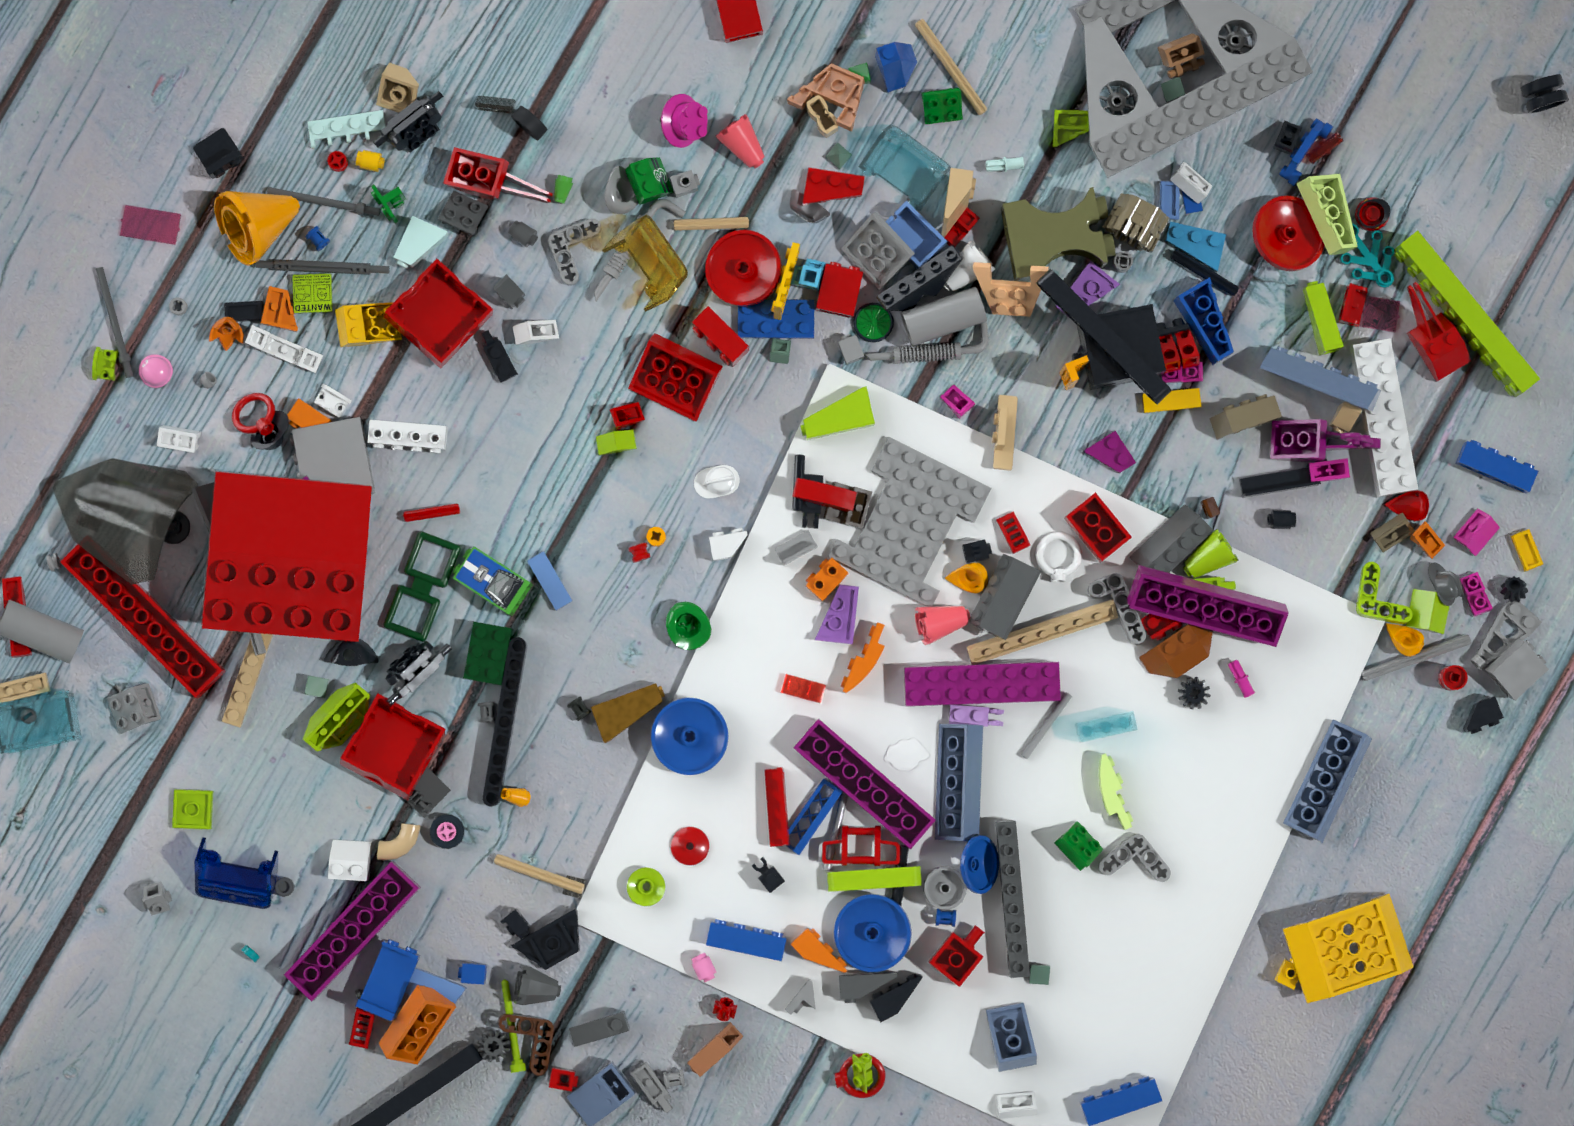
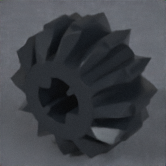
[1177,677,1211,710]

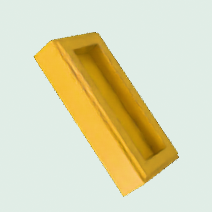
[1510,529,1543,572]

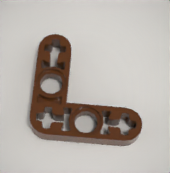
[498,1014,554,1076]

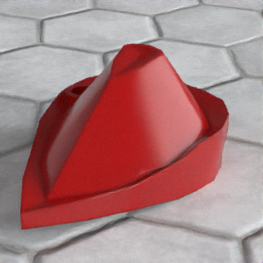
[1385,490,1429,522]

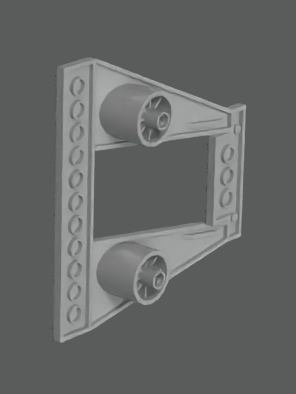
[1075,0,1313,178]

